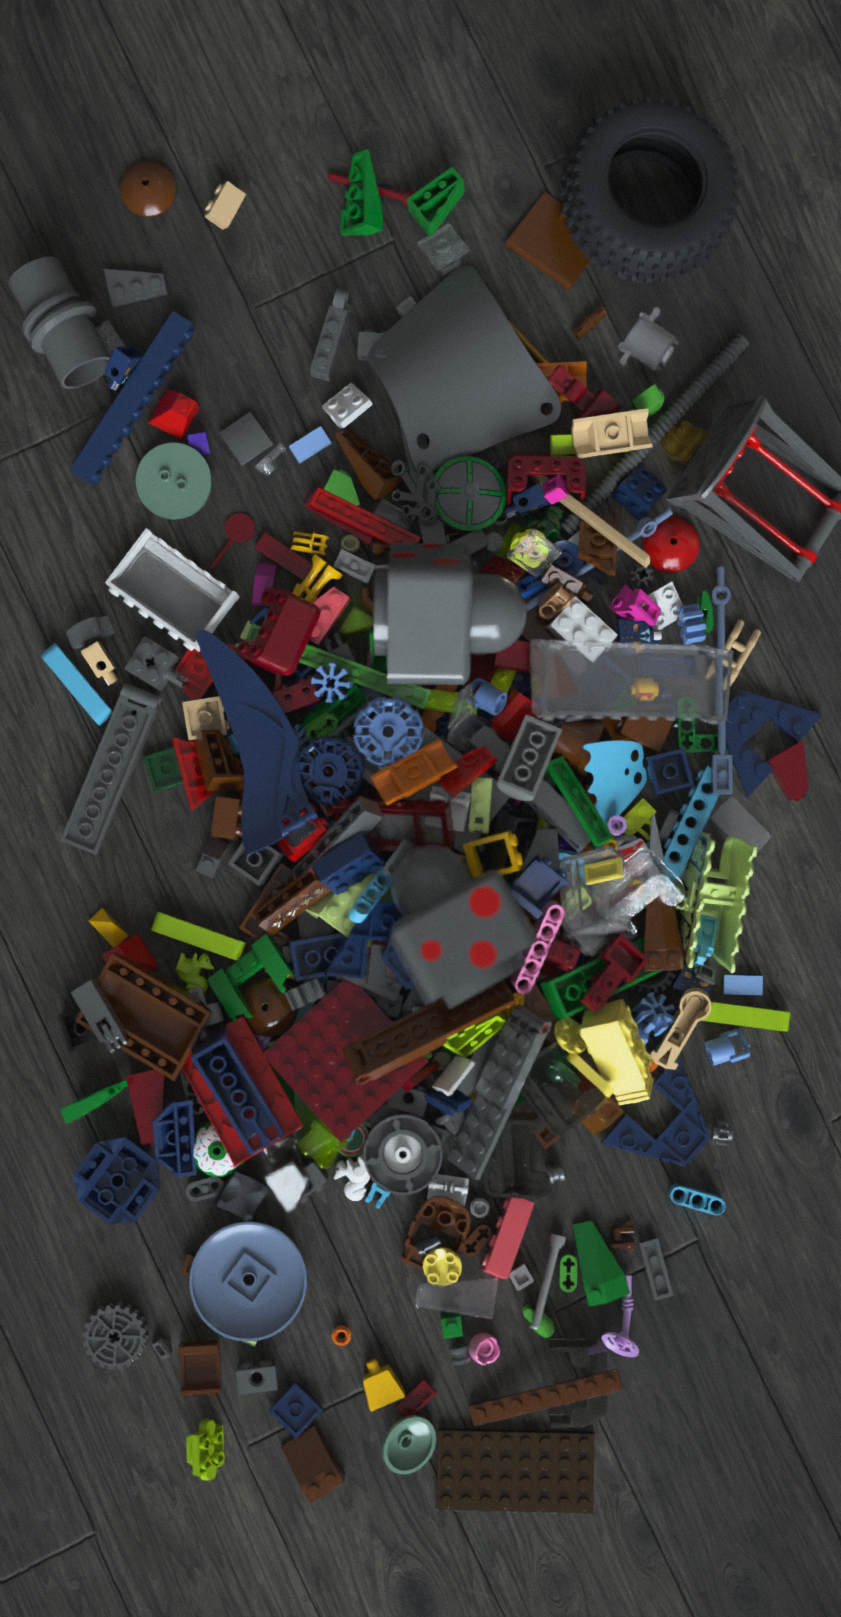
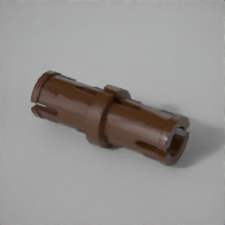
[572,305,607,340]

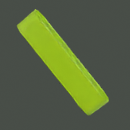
[151,911,246,961]
[697,1000,791,1032]

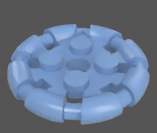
[353,697,424,767]

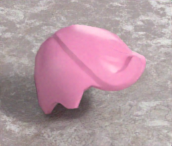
[468,1333,500,1365]

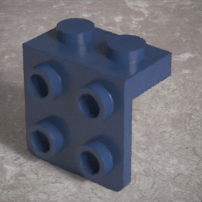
[612,465,667,521]

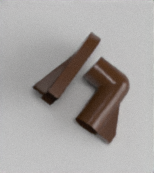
[610,1221,636,1251]

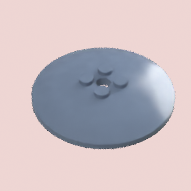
[189,1221,307,1341]

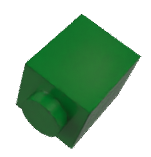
[441,1311,463,1339]

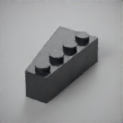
[483,811,539,886]

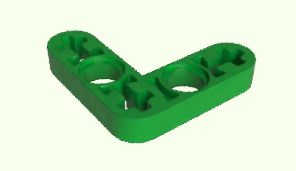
[676,697,729,753]

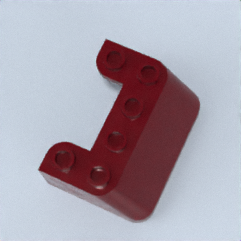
[506,452,586,505]
[235,587,321,676]

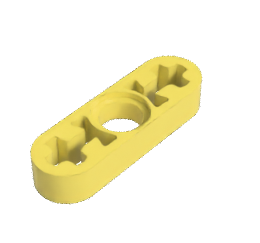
[566,1053,615,1098]

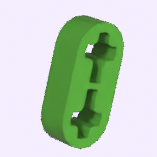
[304,712,338,742]
[559,1253,578,1292]

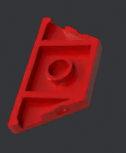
[175,640,236,701]
[172,738,215,811]

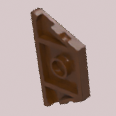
[577,511,620,576]

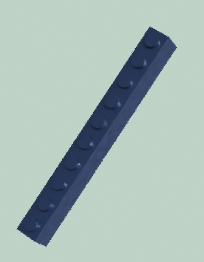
[70,311,195,486]

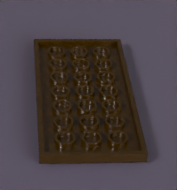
[437,1428,594,1514]

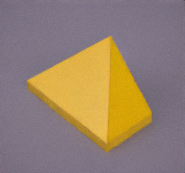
[89,908,129,948]

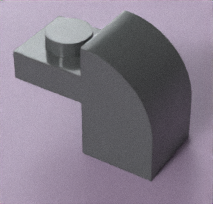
[66,616,115,650]

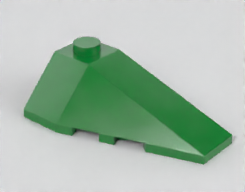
[341,149,383,235]
[573,1220,630,1306]

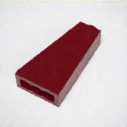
[126,1069,167,1147]

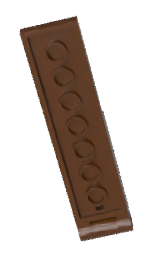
[342,979,516,1084]

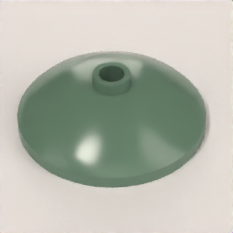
[382,1415,436,1474]

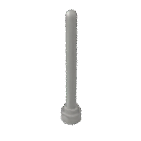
[531,1233,566,1330]

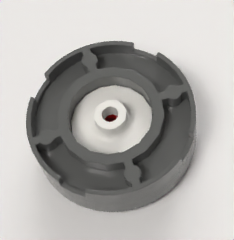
[364,1112,442,1195]

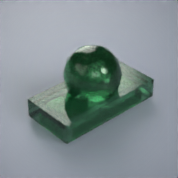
[548,1049,581,1085]

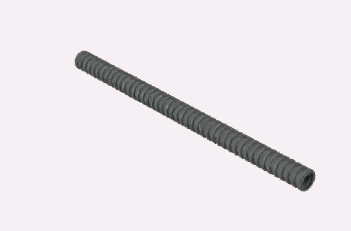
[560,334,749,536]

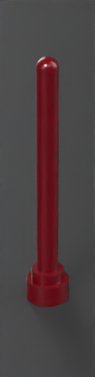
[328,172,416,207]

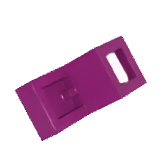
[252,563,277,606]

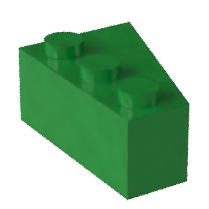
[407,167,465,238]

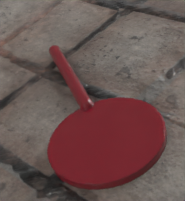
[210,513,255,570]

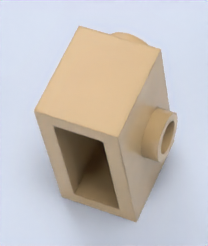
[204,181,246,230]

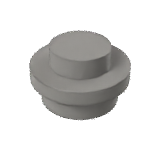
[470,1198,489,1218]

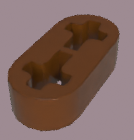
[462,1223,492,1257]

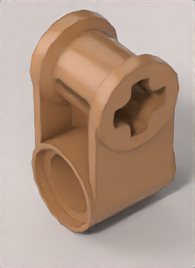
[539,583,574,619]

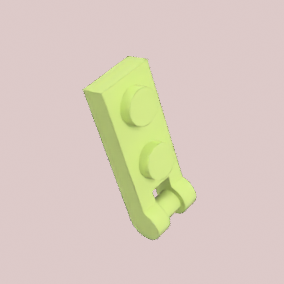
[469,778,492,834]

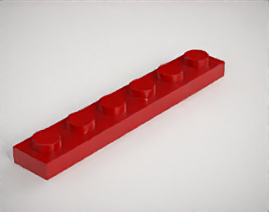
[310,487,421,545]

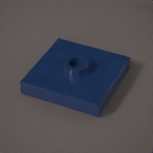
[268,1380,324,1438]

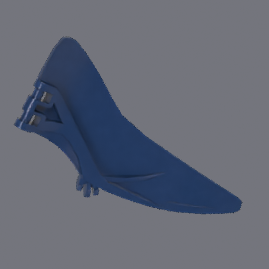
[196,629,318,854]

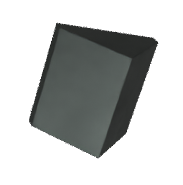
[57,1008,99,1053]

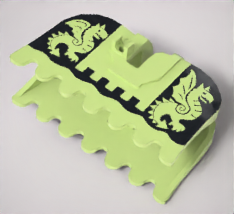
[674,832,757,973]

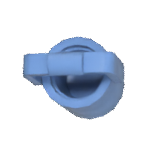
[461,678,507,716]
[705,1029,750,1066]

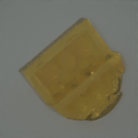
[661,421,708,463]

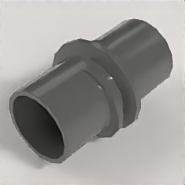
[8,257,111,389]

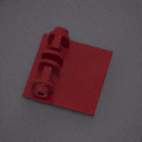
[479,555,529,585]

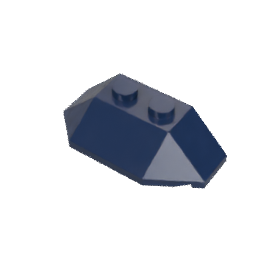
[153,1099,197,1178]

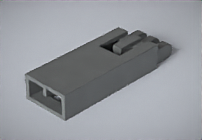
[71,979,129,1053]

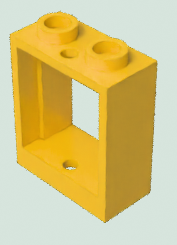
[463,830,523,879]

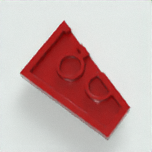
[436,745,497,798]

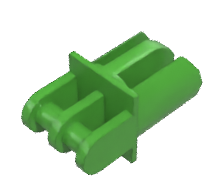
[522,1304,555,1338]

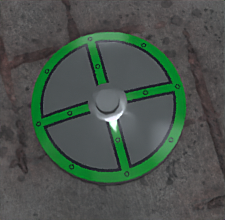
[432,456,506,533]

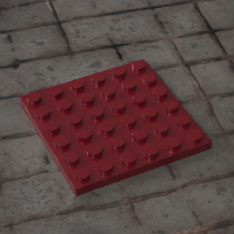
[262,977,428,1142]

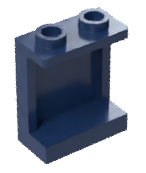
[509,854,569,918]

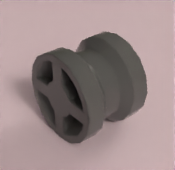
[545,1161,565,1184]
[449,1343,471,1365]

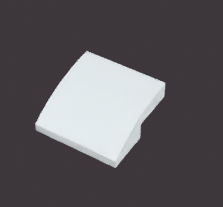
[432,1056,475,1096]

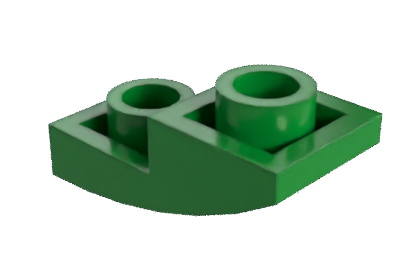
[695,591,713,633]

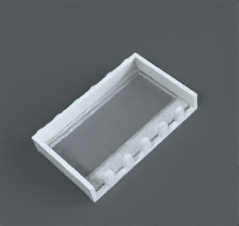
[105,528,240,652]

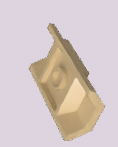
[571,408,652,459]

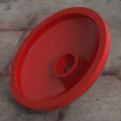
[642,516,700,573]

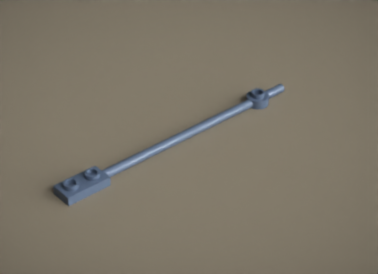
[526,508,673,612]
[711,567,733,794]

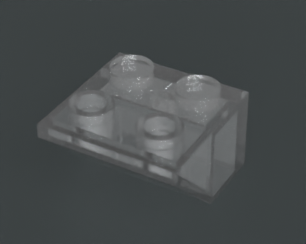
[564,912,608,957]

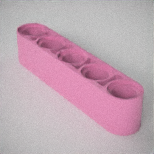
[511,900,564,994]

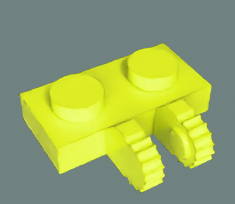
[623,798,659,841]

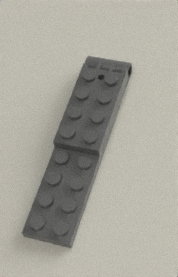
[60,683,162,855]
[447,1004,551,1180]

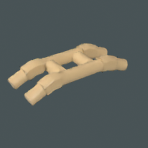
[705,620,761,691]

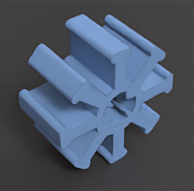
[677,603,706,645]
[311,663,353,703]
[632,992,676,1036]

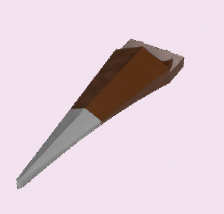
[642,814,684,972]

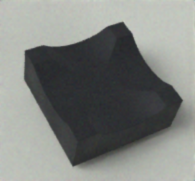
[214,1169,270,1222]

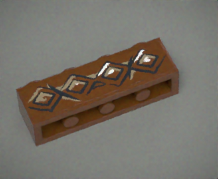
[254,866,331,935]

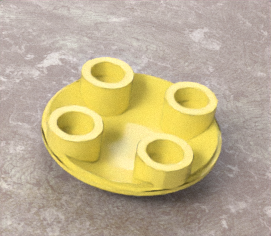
[554,1017,587,1054]
[423,1247,462,1285]

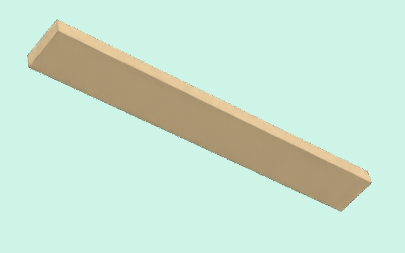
[529,475,650,568]

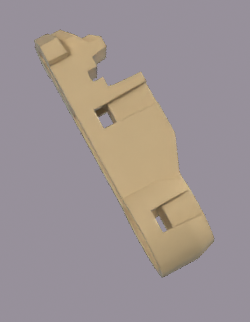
[650,987,711,1070]

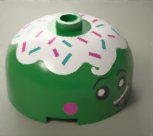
[194,1120,246,1177]

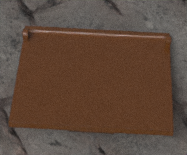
[505,192,592,290]

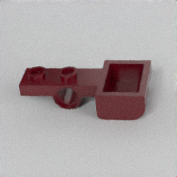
[547,365,623,419]
[580,934,649,1013]

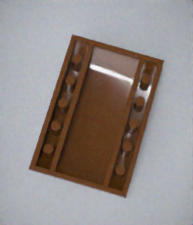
[75,953,212,1081]

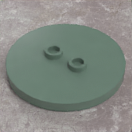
[136,443,212,520]

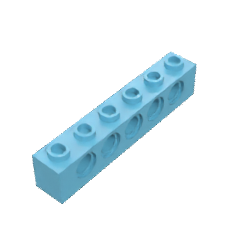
[663,766,720,881]

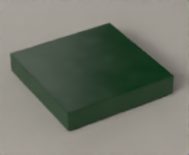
[143,747,183,793]

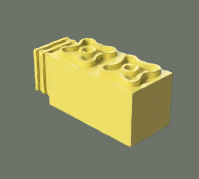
[580,999,654,1105]

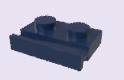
[424,1089,472,1117]

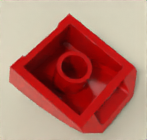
[491,689,547,743]

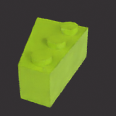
[443,1010,507,1058]

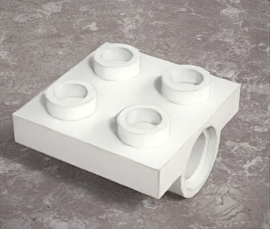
[322,383,373,429]

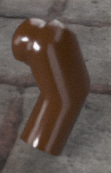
[361,588,374,614]

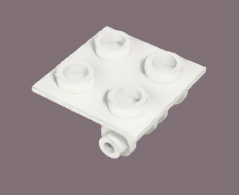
[641,581,683,631]
[425,786,471,832]
[427,1174,469,1207]

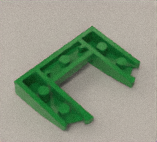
[207,934,295,1021]
[60,1080,128,1124]

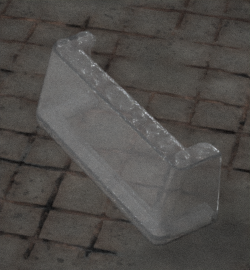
[530,639,733,724]

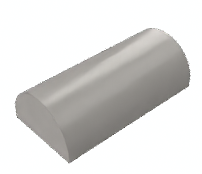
[497,715,562,801]

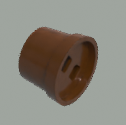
[551,719,607,777]

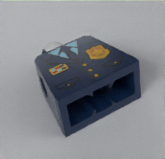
[104,345,144,390]
[505,483,549,518]
[616,620,662,659]
[670,953,711,997]

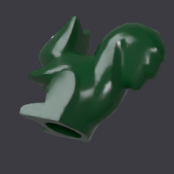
[525,505,564,544]

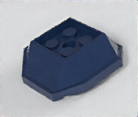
[73,1136,160,1224]

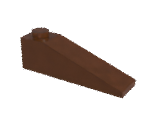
[335,429,404,500]

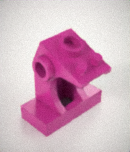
[609,584,661,626]

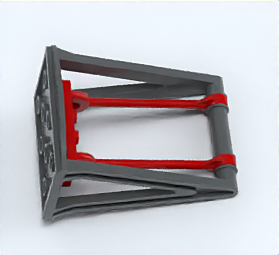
[666,395,841,582]

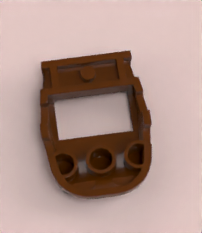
[401,1196,470,1271]

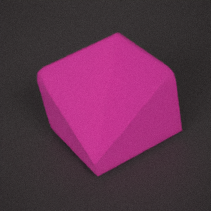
[543,475,568,504]

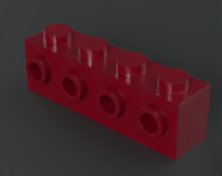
[270,677,321,715]

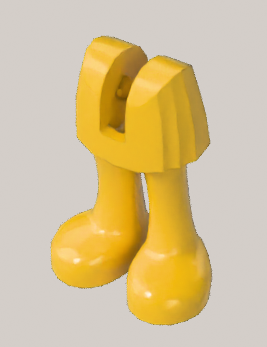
[292,554,343,603]

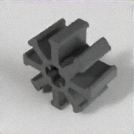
[284,977,327,1011]

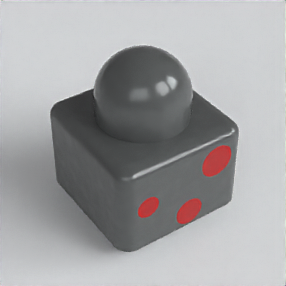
[374,543,527,685]
[390,845,539,1008]

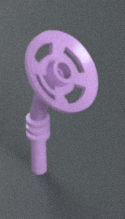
[602,1274,639,1357]

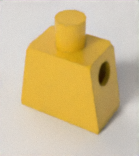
[363,1359,405,1412]

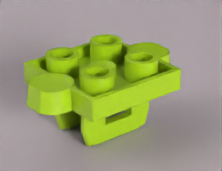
[186,1418,225,1480]

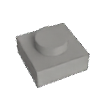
[509,1263,534,1291]

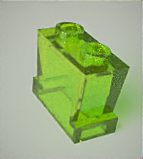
[296,1118,349,1169]

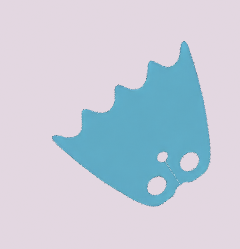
[583,741,647,824]

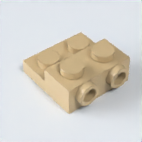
[182,697,230,740]

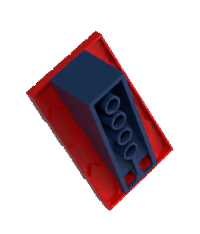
[182,1014,303,1167]

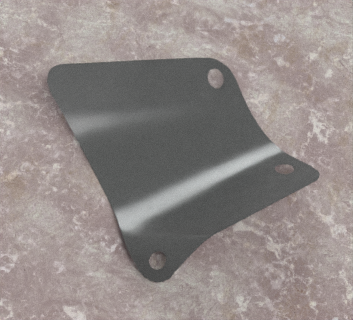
[368,265,561,473]

